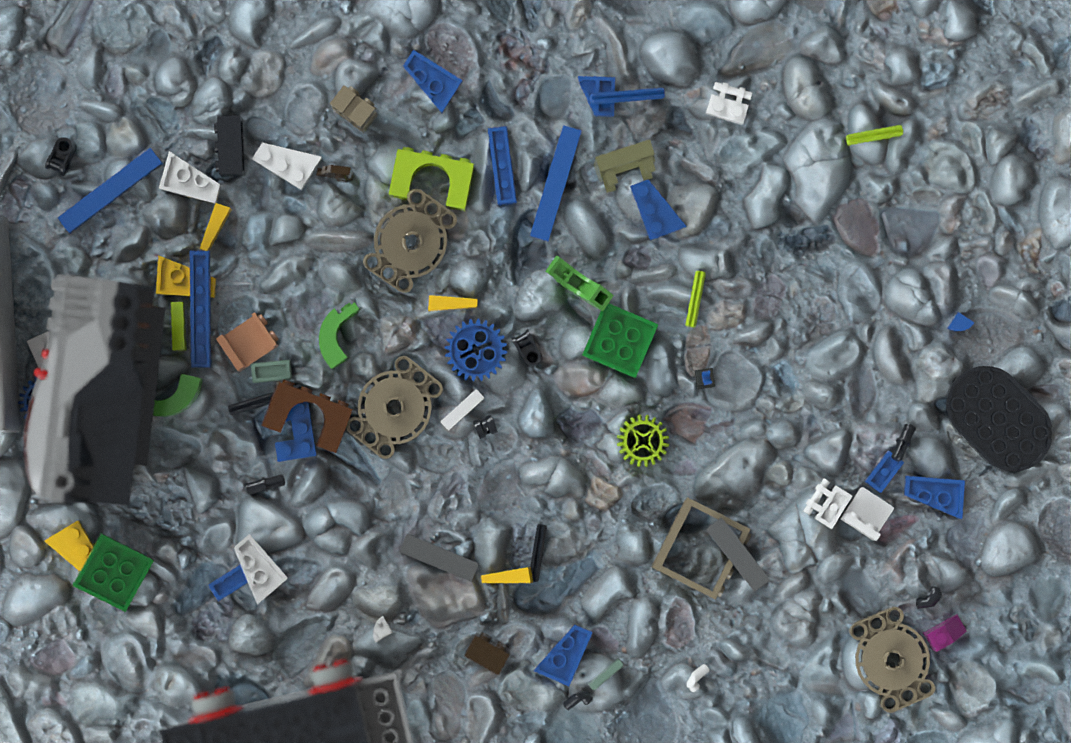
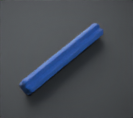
[590,88,665,104]

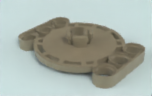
[363,189,457,293]
[346,356,443,459]
[849,606,935,713]

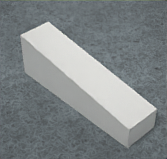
[440,389,484,431]

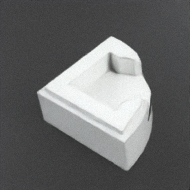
[373,616,393,643]

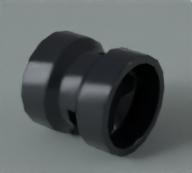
[473,415,498,439]

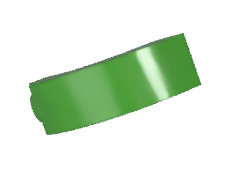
[545,256,614,311]
[319,303,360,370]
[153,374,203,417]

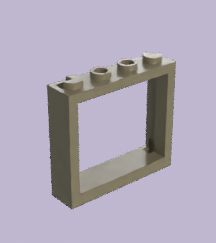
[651,497,751,600]

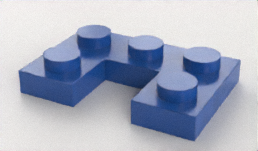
[275,402,317,462]

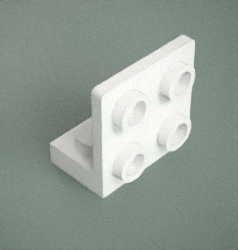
[840,487,894,541]

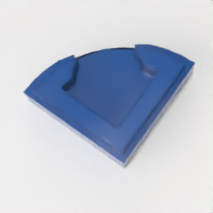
[947,312,974,331]

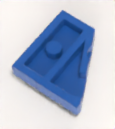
[578,76,615,117]

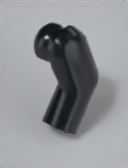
[916,586,942,609]
[563,691,593,710]

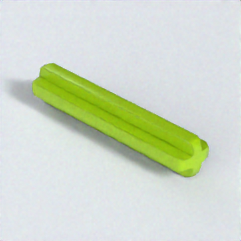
[846,125,903,145]
[685,270,706,328]

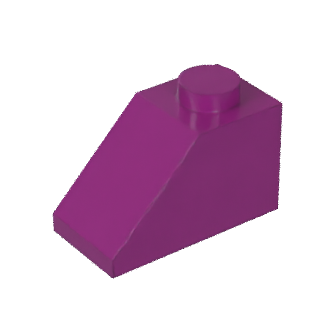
[923,614,967,652]

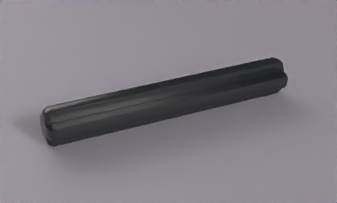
[228,384,302,416]

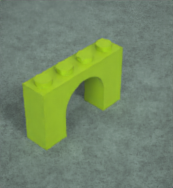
[388,147,474,211]

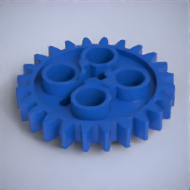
[444,318,508,382]

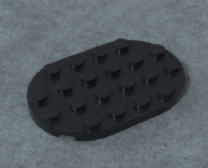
[946,366,1052,472]

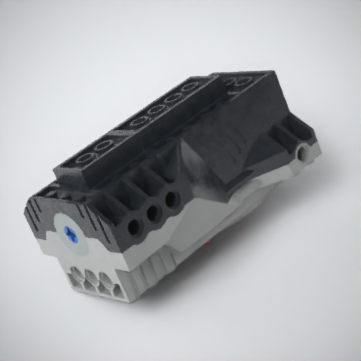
[23,275,166,506]

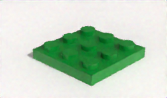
[582,303,658,378]
[72,533,154,612]

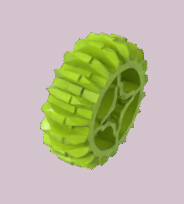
[617,415,669,467]

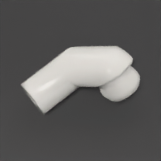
[686,664,710,692]

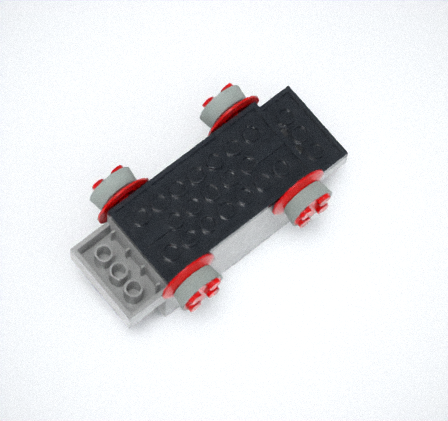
[159,658,414,743]

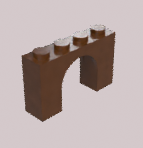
[261,379,353,453]

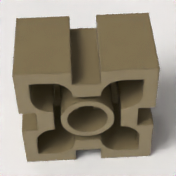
[330,85,378,133]

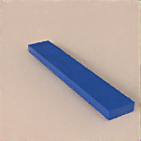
[530,125,582,242]
[58,148,163,234]
[190,250,211,368]

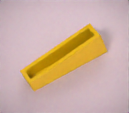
[200,203,232,251]
[428,295,478,312]
[481,567,533,583]

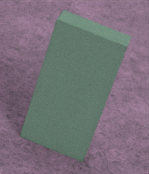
[251,360,292,383]
[588,658,623,690]

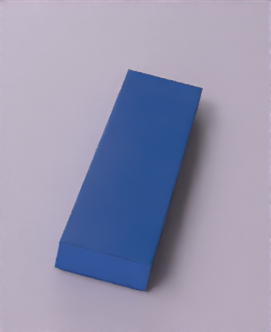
[488,126,517,205]

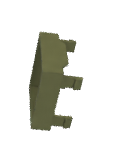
[594,139,656,193]

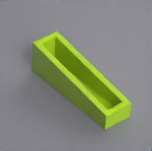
[171,302,187,351]

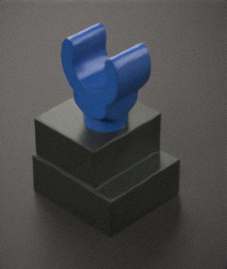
[694,368,715,390]

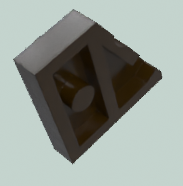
[316,165,354,183]

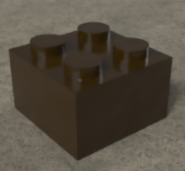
[464,632,510,676]

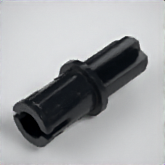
[891,424,916,462]
[246,474,285,495]

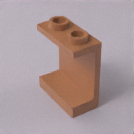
[216,312,279,372]

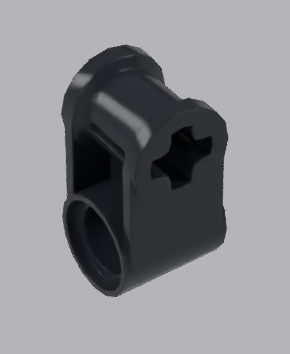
[45,137,77,176]
[511,329,541,367]

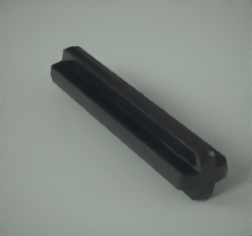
[530,524,547,582]

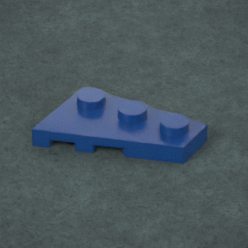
[403,50,463,114]
[630,179,687,241]
[904,476,965,519]
[533,624,593,686]

